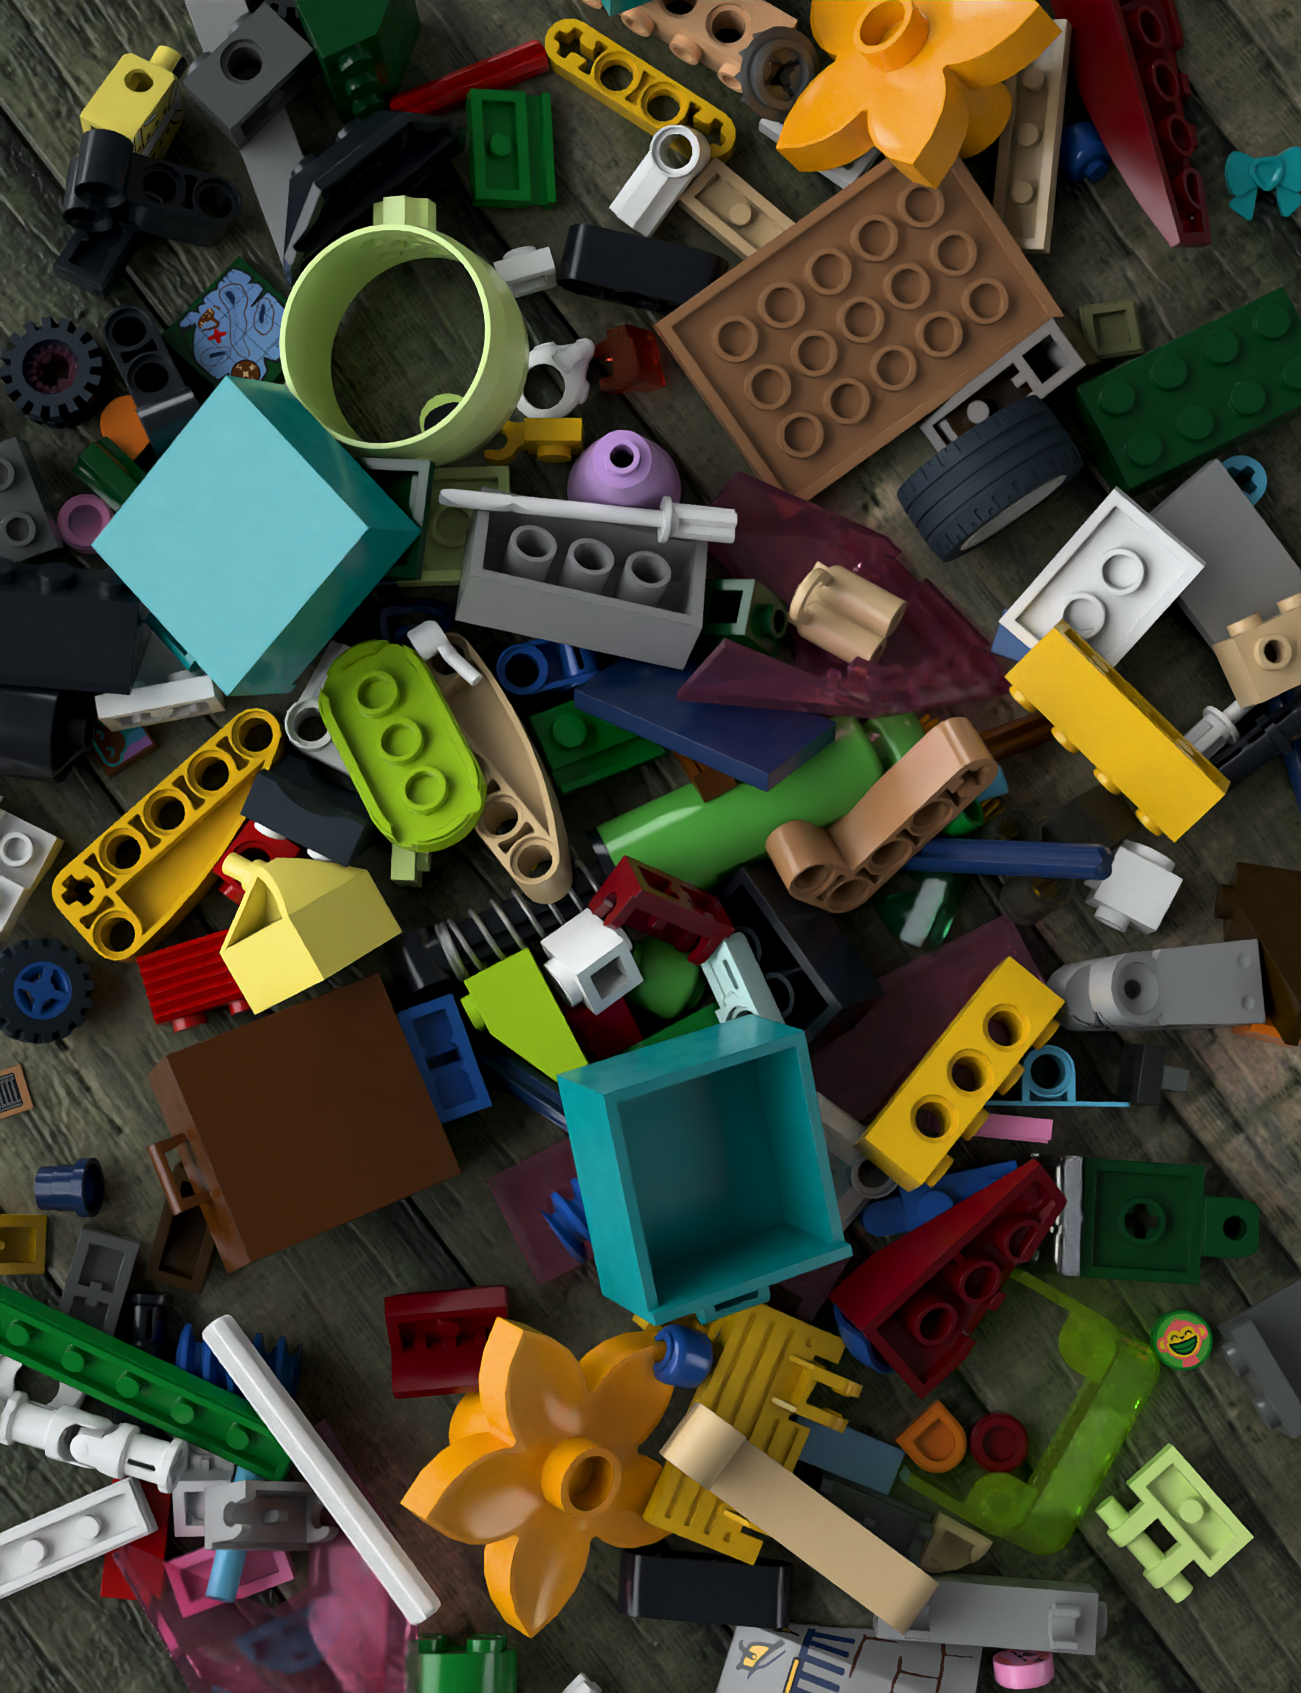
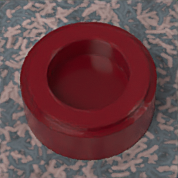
[968,1411,1030,1474]

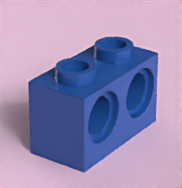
[395,993,492,1124]

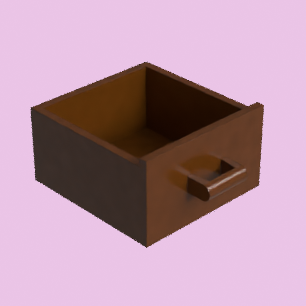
[146,973,462,1274]

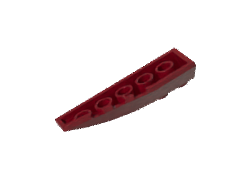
[1050,0,1212,248]

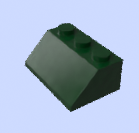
[294,0,421,124]

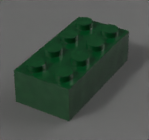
[1067,286,1301,498]

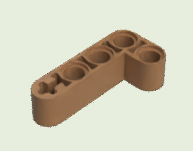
[765,717,999,913]

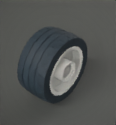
[897,395,1084,563]

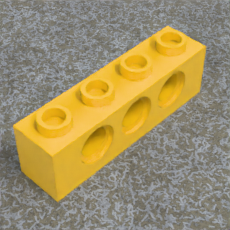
[853,956,1065,1193]

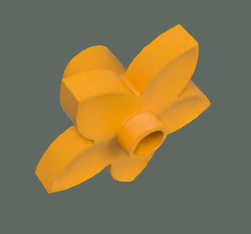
[775,0,1062,189]
[400,1317,674,1639]

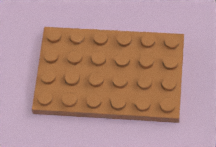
[653,155,1064,516]

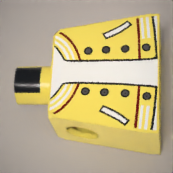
[79,45,188,160]

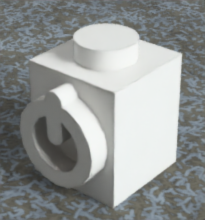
[1083,839,1183,935]
[540,908,644,1015]

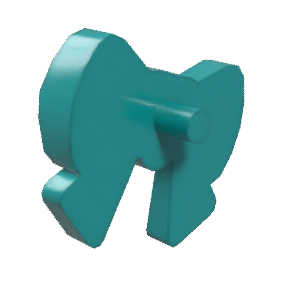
[1224,146,1301,220]

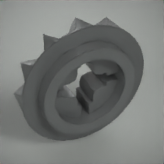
[734,26,821,122]

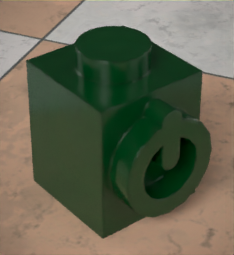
[697,579,788,658]

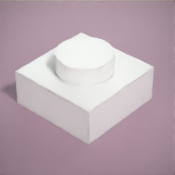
[494,246,557,298]

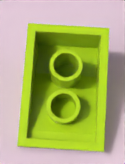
[460,947,590,1083]

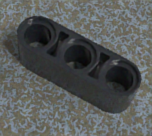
[556,224,729,315]
[616,1547,794,1629]

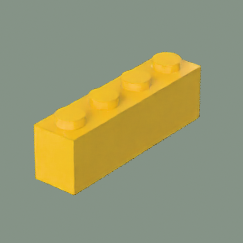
[1004,618,1230,843]

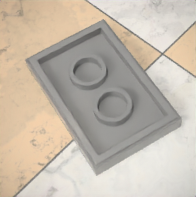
[1149,459,1301,653]

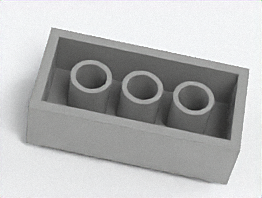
[455,486,708,670]

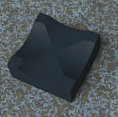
[240,749,381,867]

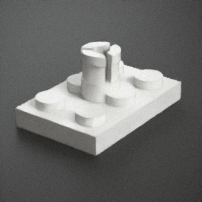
[998,486,1206,668]

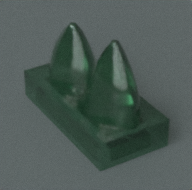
[877,834,972,959]

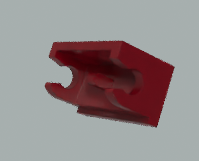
[588,855,735,966]

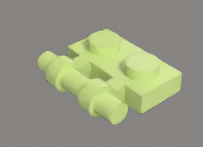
[1095,1443,1254,1603]

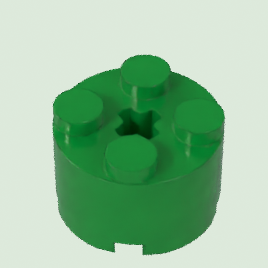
[396,1633,517,1693]

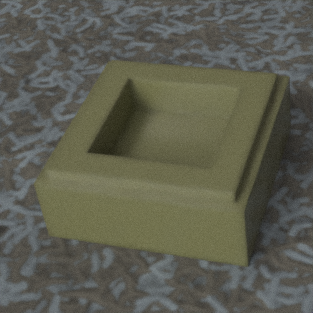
[1076,298,1145,364]

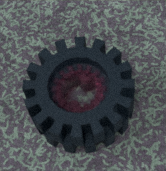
[0,317,112,429]

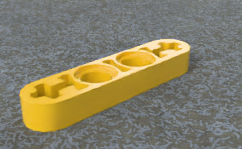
[545,19,736,166]

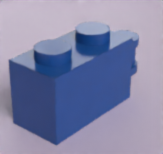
[859,1159,1017,1237]

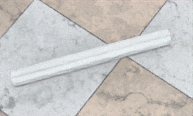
[202,1314,441,1626]

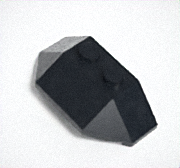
[283,110,468,287]

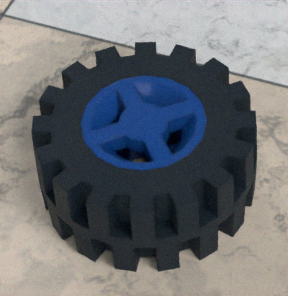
[0,938,95,1044]

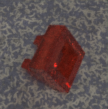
[594,323,665,394]

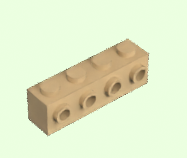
[1212,592,1301,709]

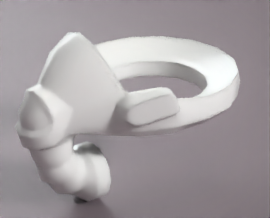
[517,338,595,418]

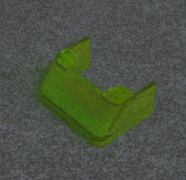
[897,1267,1160,1555]

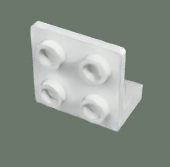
[95,631,226,732]

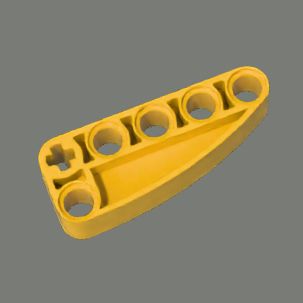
[52,708,289,964]

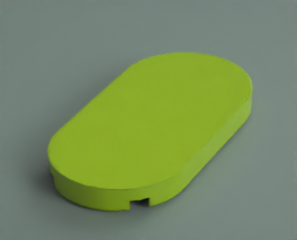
[318,639,487,853]

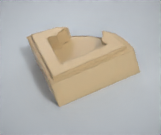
[919,1510,993,1573]

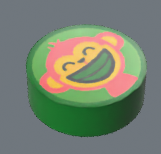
[1150,1309,1213,1371]

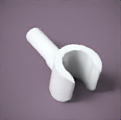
[407,620,482,686]

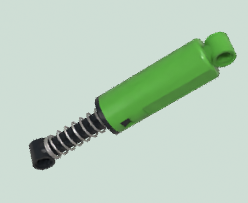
[382,704,926,1006]

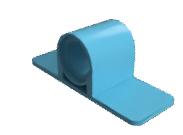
[984,1045,1131,1107]

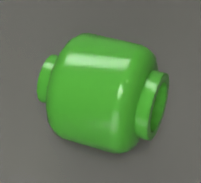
[623,935,706,1019]

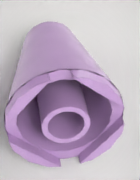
[567,430,681,510]

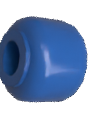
[1058,121,1112,182]
[653,1324,714,1389]

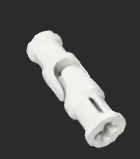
[0,1390,188,1494]

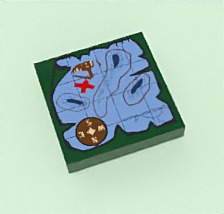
[161,256,287,390]

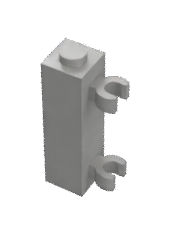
[873,1571,1107,1655]

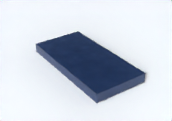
[574,657,836,792]

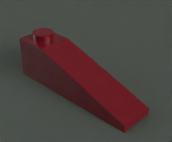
[828,1159,1068,1400]

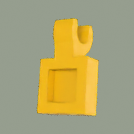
[484,418,585,466]

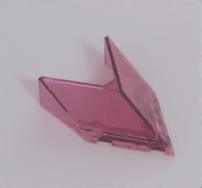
[677,470,1012,719]
[111,1419,418,1693]

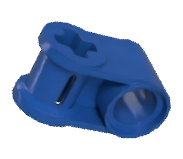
[496,639,602,705]

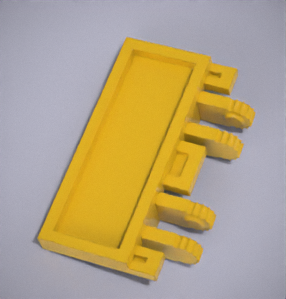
[642,1303,863,1566]

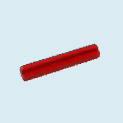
[388,39,549,115]

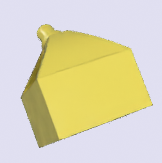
[219,853,402,1015]

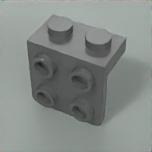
[1216,1277,1301,1439]

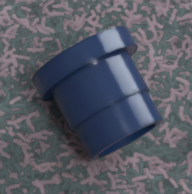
[34,1158,104,1217]

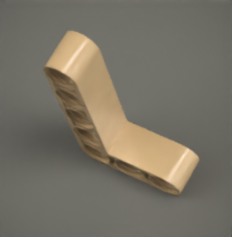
[659,1402,940,1636]

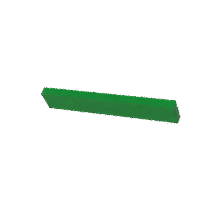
[0,1283,293,1481]

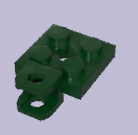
[1078,1158,1260,1285]

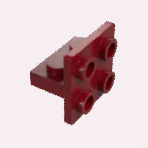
[384,1285,510,1399]

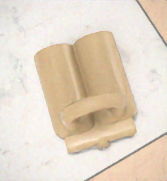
[787,561,907,673]

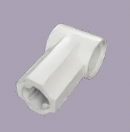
[609,125,711,238]

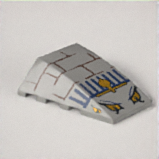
[715,1622,983,1693]

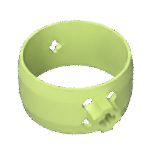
[279,195,529,467]

